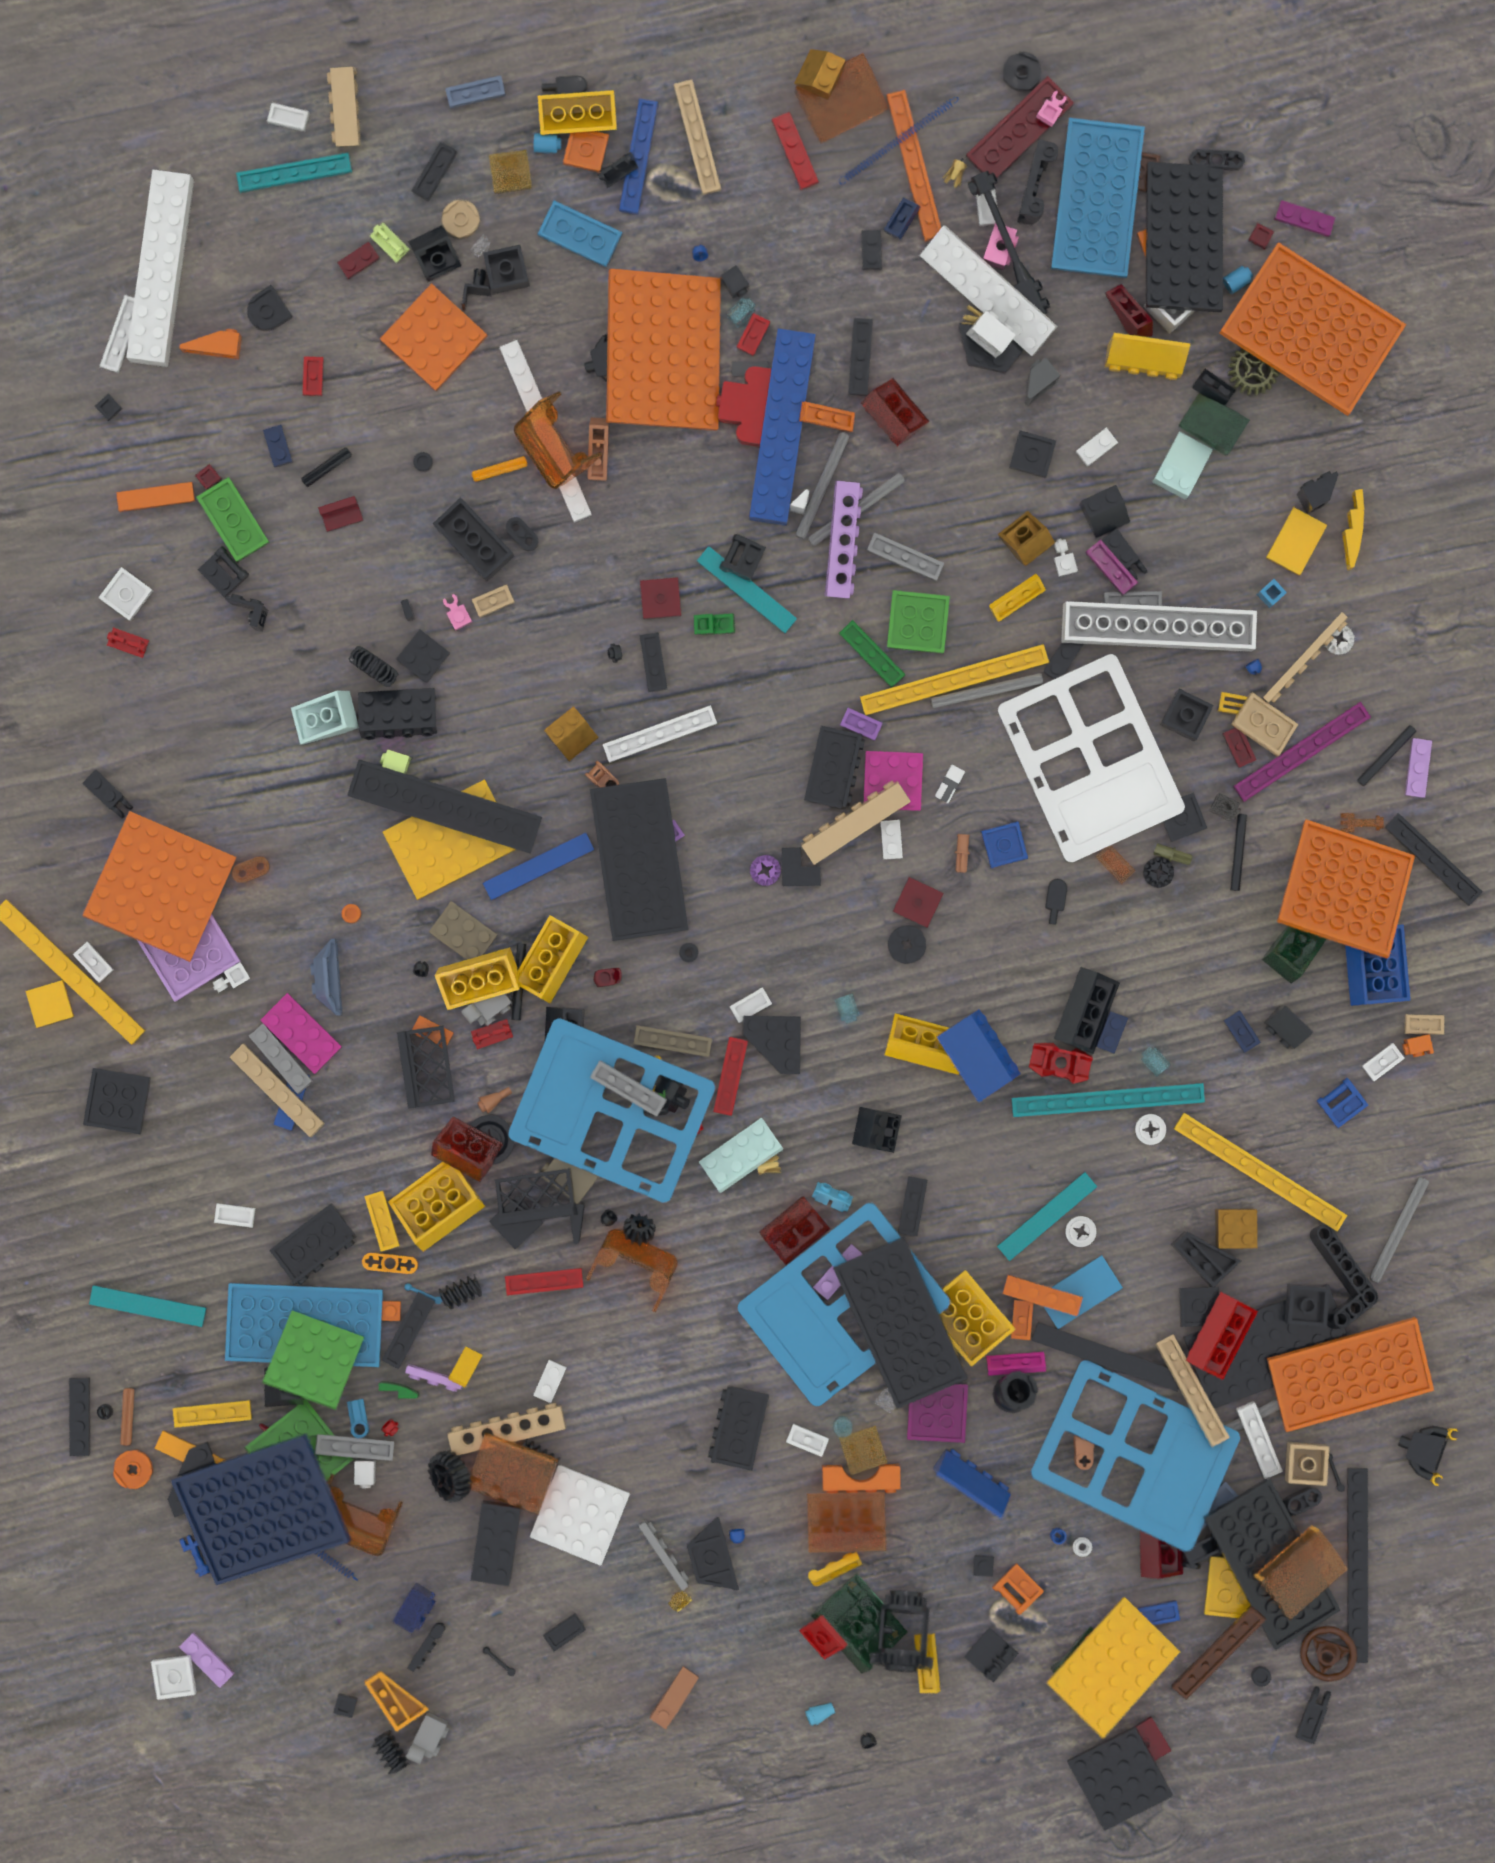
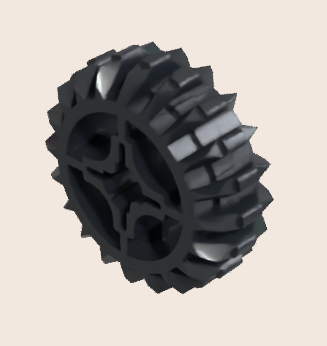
[349,646,399,687]
[428,1450,472,1503]

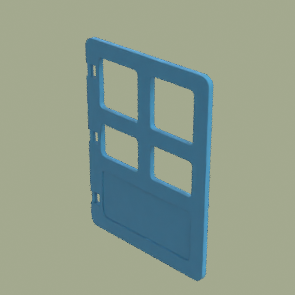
[508,1018,715,1203]
[738,1203,950,1406]
[1031,1360,1240,1551]

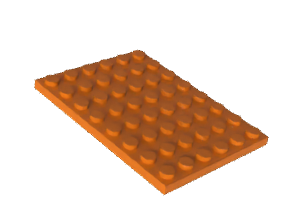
[1219,242,1407,416]
[606,269,721,431]

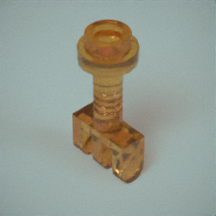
[1341,813,1384,833]

